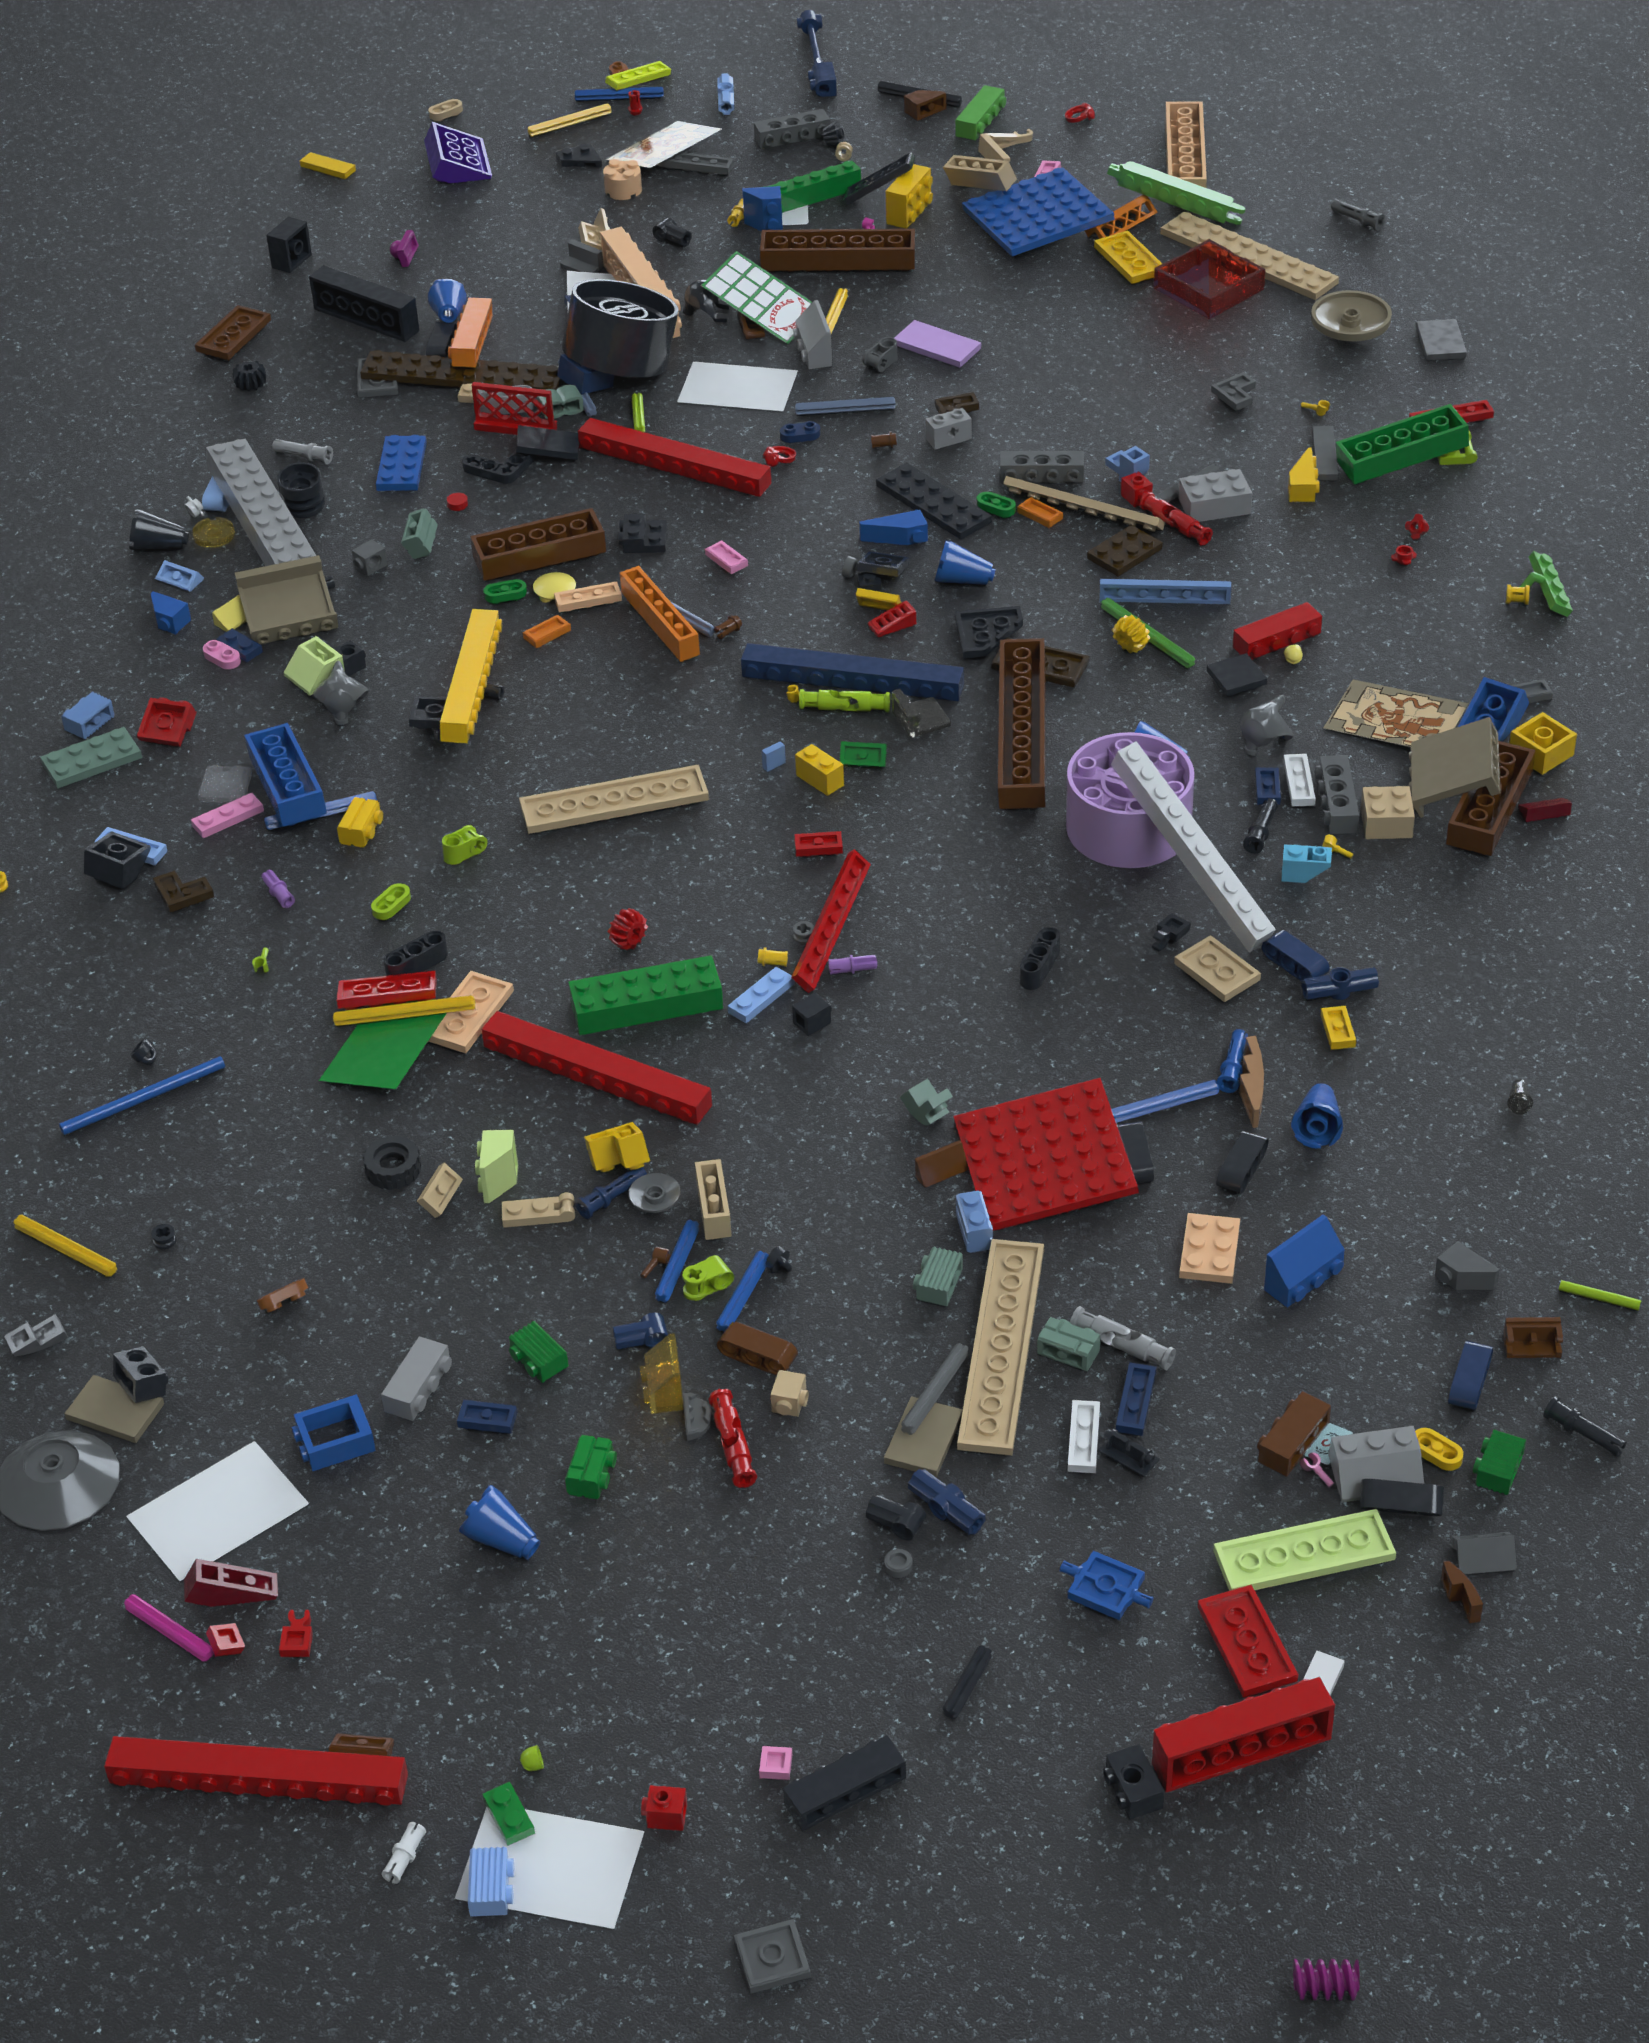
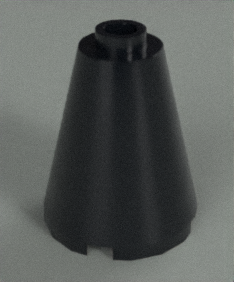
[129,508,189,550]

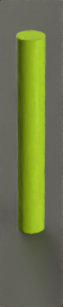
[1559,1280,1641,1311]

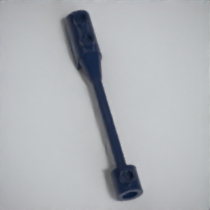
[797,10,837,97]

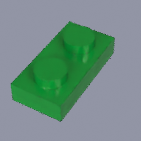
[840,741,887,767]
[482,1782,535,1846]

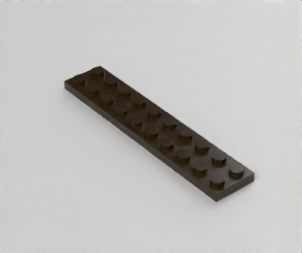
[360,350,562,390]

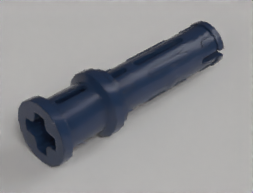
[575,1167,647,1219]

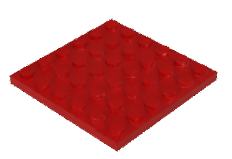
[953,1078,1139,1231]

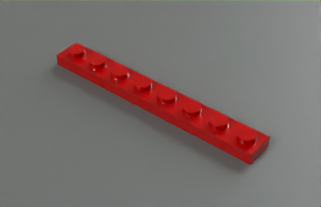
[791,849,871,993]

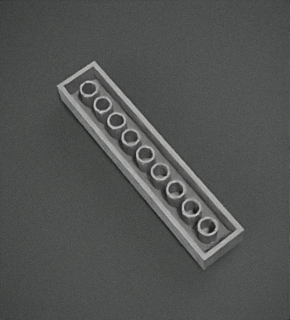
[206,439,316,566]

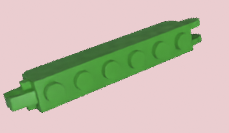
[1107,162,1246,225]

